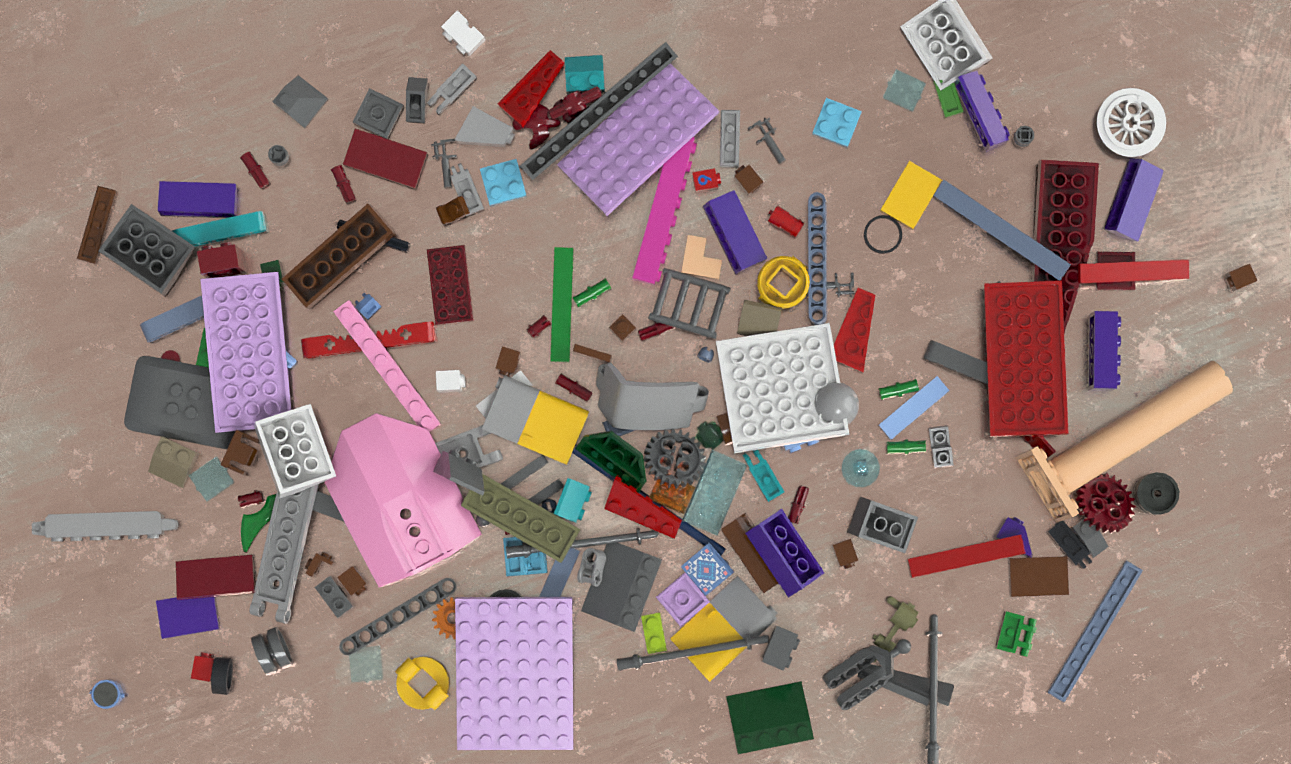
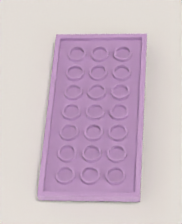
[557,64,720,216]
[200,272,292,433]

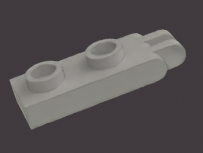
[450,163,484,216]

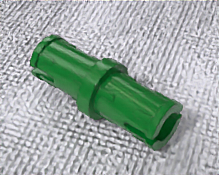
[573,278,612,308]
[879,379,919,400]
[887,439,926,455]

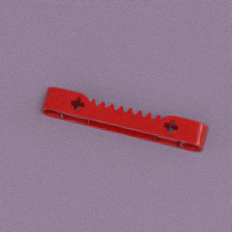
[301,321,436,359]

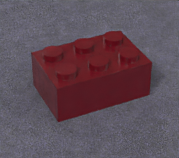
[197,242,247,278]

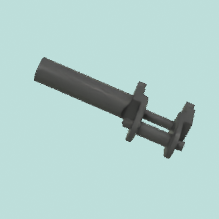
[747,117,786,164]
[431,139,457,188]
[827,272,854,298]

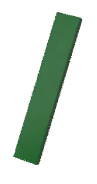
[550,247,574,363]

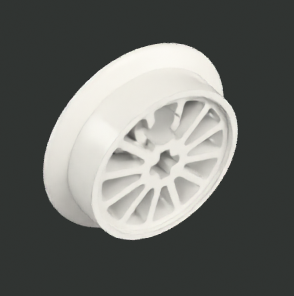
[1097,88,1166,157]

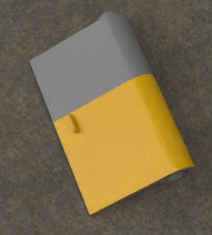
[482,375,589,465]
[670,576,778,682]

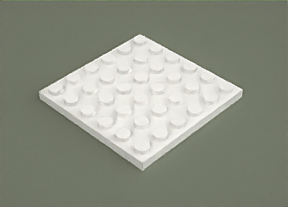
[716,323,849,453]

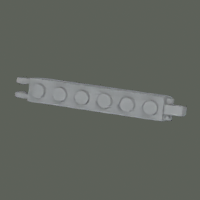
[32,511,179,542]

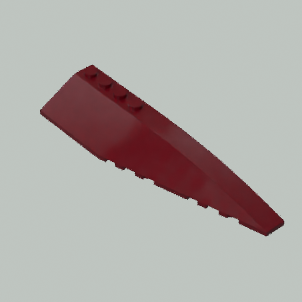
[1031,160,1099,334]

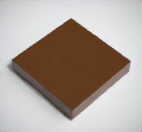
[573,344,612,364]

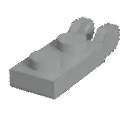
[427,64,477,114]

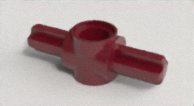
[548,87,602,120]

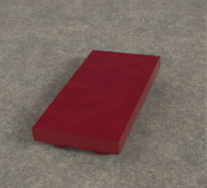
[343,128,428,189]
[427,245,474,325]
[175,554,255,600]

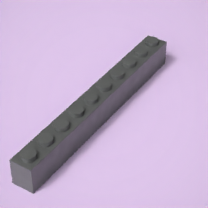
[519,42,678,180]

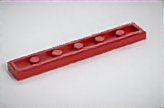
[1078,259,1189,283]
[908,535,1026,578]

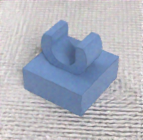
[355,293,381,320]

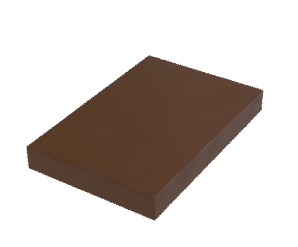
[1009,556,1069,597]

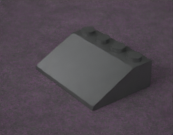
[98,204,195,297]
[581,543,662,632]

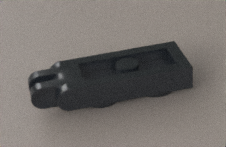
[1047,521,1092,569]

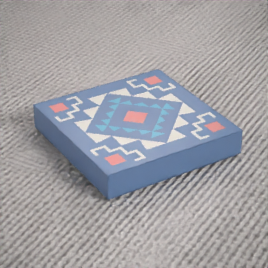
[681,543,734,596]

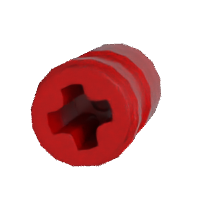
[768,205,804,237]

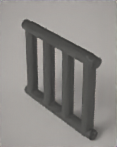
[648,268,731,339]

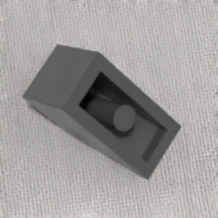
[406,77,428,123]
[1070,516,1109,558]

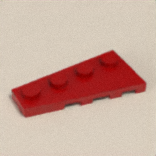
[497,50,565,128]
[834,287,876,373]
[604,476,682,539]

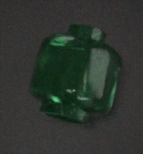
[696,421,724,450]

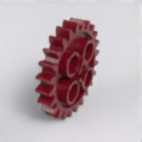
[1075,473,1136,534]

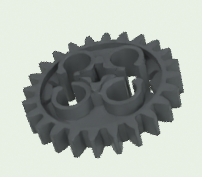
[643,428,706,489]

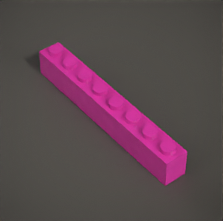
[632,137,697,286]

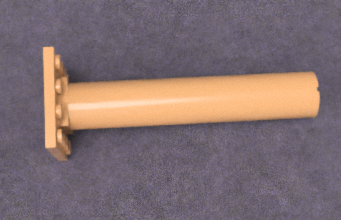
[1015,361,1233,523]

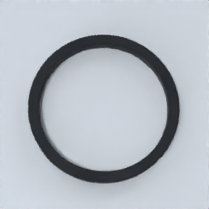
[864,215,902,254]

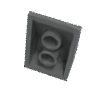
[433,450,485,495]
[847,496,918,553]

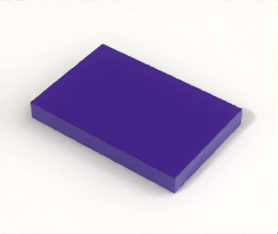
[156,597,220,639]

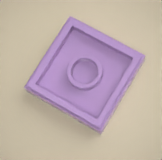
[656,573,710,627]

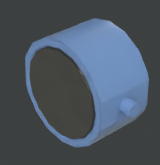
[90,679,125,709]

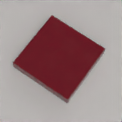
[1096,251,1135,291]

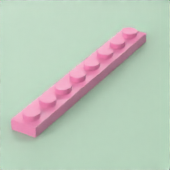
[333,300,440,432]

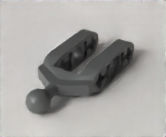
[476,455,564,527]
[823,639,911,710]

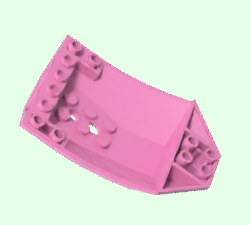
[325,413,482,587]

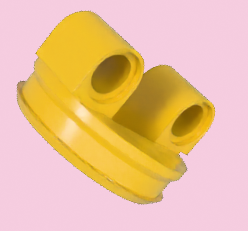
[757,256,810,309]
[395,657,449,710]

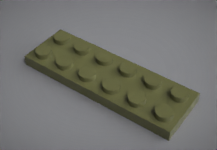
[461,474,581,563]

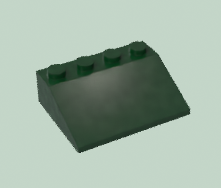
[726,681,814,754]

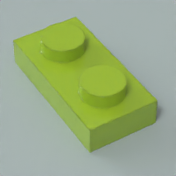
[641,613,667,654]

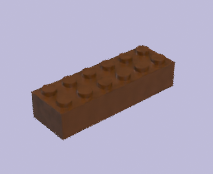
[282,203,396,309]

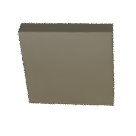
[737,299,782,336]

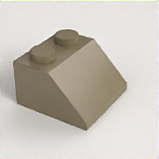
[148,436,200,488]

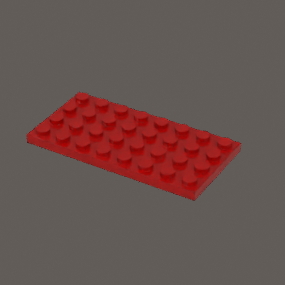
[984,281,1069,437]

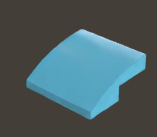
[503,537,548,576]

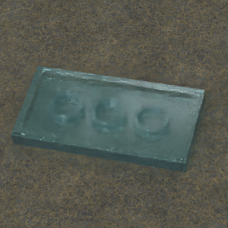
[682,450,747,536]

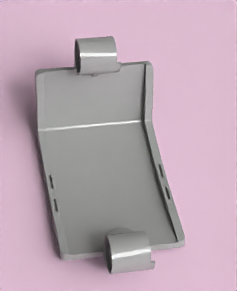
[596,363,709,430]

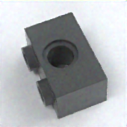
[315,576,355,618]

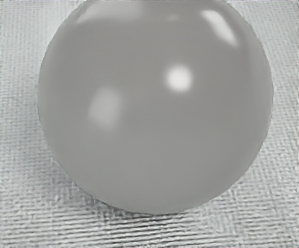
[814,382,859,425]

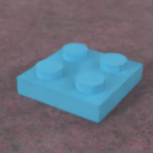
[812,98,862,148]
[480,159,527,206]

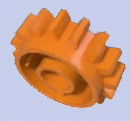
[432,597,456,639]

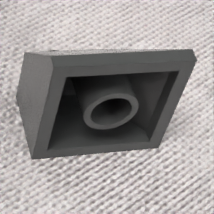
[272,75,328,128]

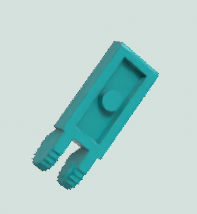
[742,450,785,502]

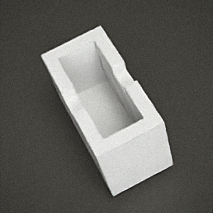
[441,11,485,56]
[436,370,466,393]

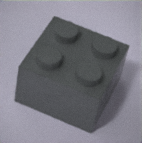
[761,625,800,671]

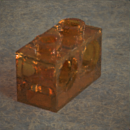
[649,474,696,514]

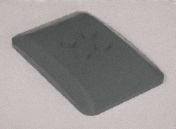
[124,356,236,449]

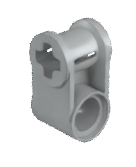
[577,548,606,587]

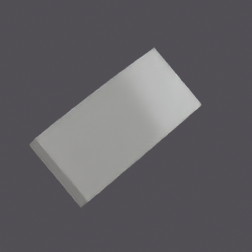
[928,425,954,468]

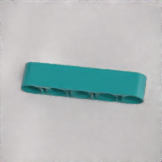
[172,211,267,247]

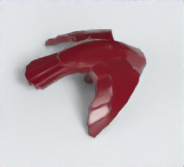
[512,104,561,149]

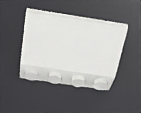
[900,0,993,91]
[254,404,336,499]

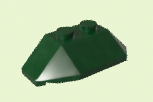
[575,431,647,493]

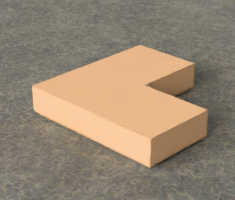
[681,235,722,279]

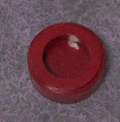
[161,350,181,362]

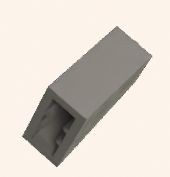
[455,106,515,147]

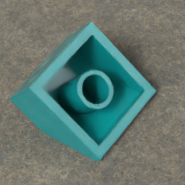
[565,55,605,95]
[554,478,592,523]

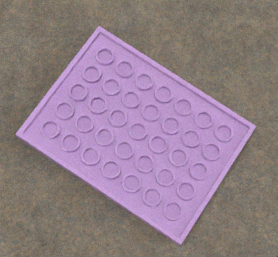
[455,597,573,750]

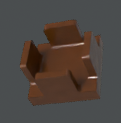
[220,430,260,475]

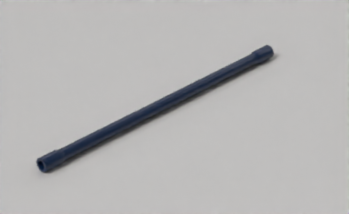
[572,444,726,556]

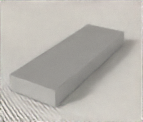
[720,110,740,168]

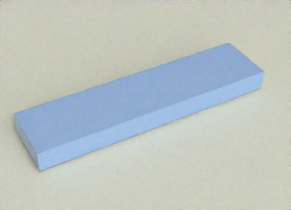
[878,376,950,440]

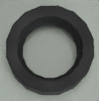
[211,657,233,695]

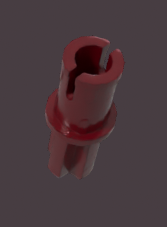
[240,151,269,188]
[331,165,355,203]
[638,317,676,341]
[555,373,593,402]
[788,485,809,524]

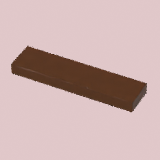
[77,186,117,264]

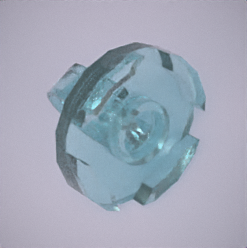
[841,449,880,488]

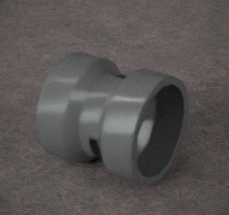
[1013,126,1034,147]
[268,145,289,166]

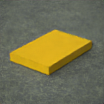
[880,161,942,229]

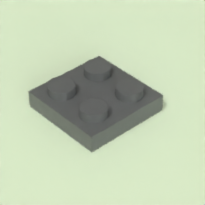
[353,88,404,139]

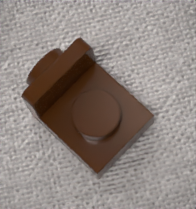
[436,196,470,225]

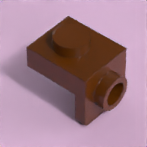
[305,551,335,577]

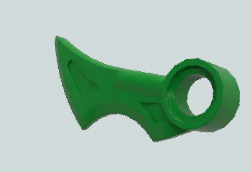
[241,494,276,553]

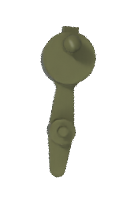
[872,596,919,662]

